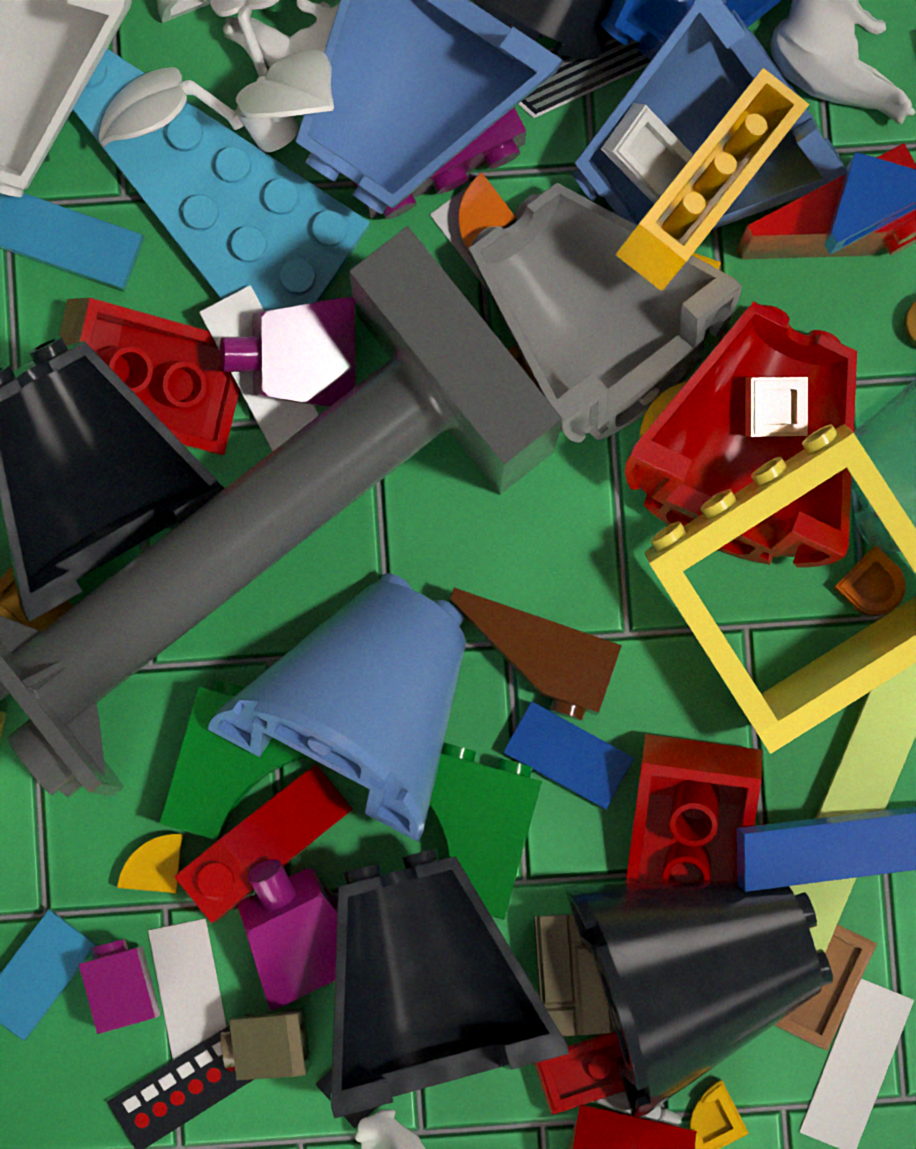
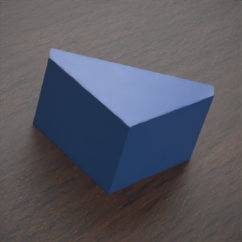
[824,152,916,255]

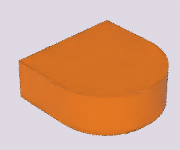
[833,545,906,617]

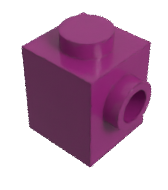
[79,939,161,1034]

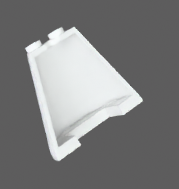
[0,0,132,197]

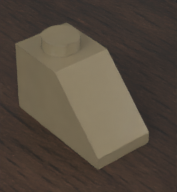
[221,1008,311,1080]

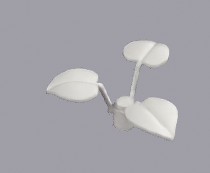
[99,0,334,152]

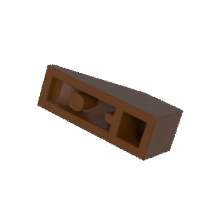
[450,587,622,721]

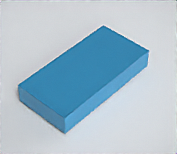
[0,909,98,1041]

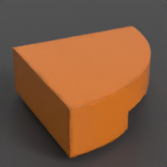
[458,173,516,256]

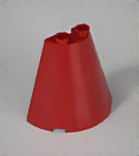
[625,301,857,568]

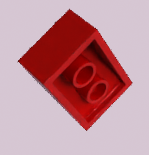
[736,143,916,259]
[59,298,240,455]
[625,734,763,884]

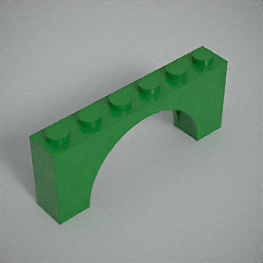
[159,680,542,920]

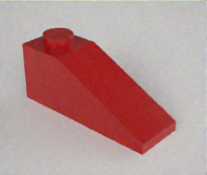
[174,764,353,923]

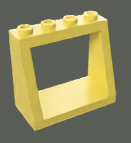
[644,424,916,754]

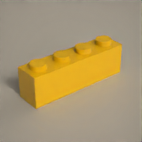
[615,68,809,292]

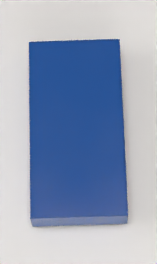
[503,701,634,810]

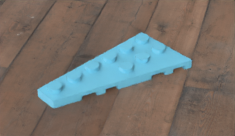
[72,49,370,311]

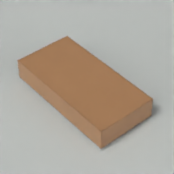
[775,924,877,1051]

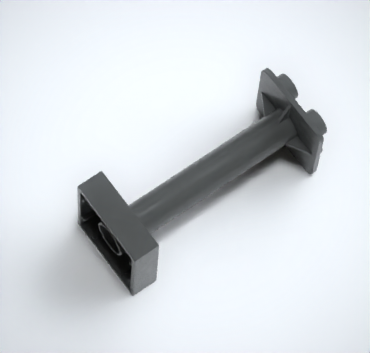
[0,226,563,798]

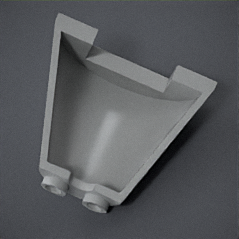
[468,183,742,443]

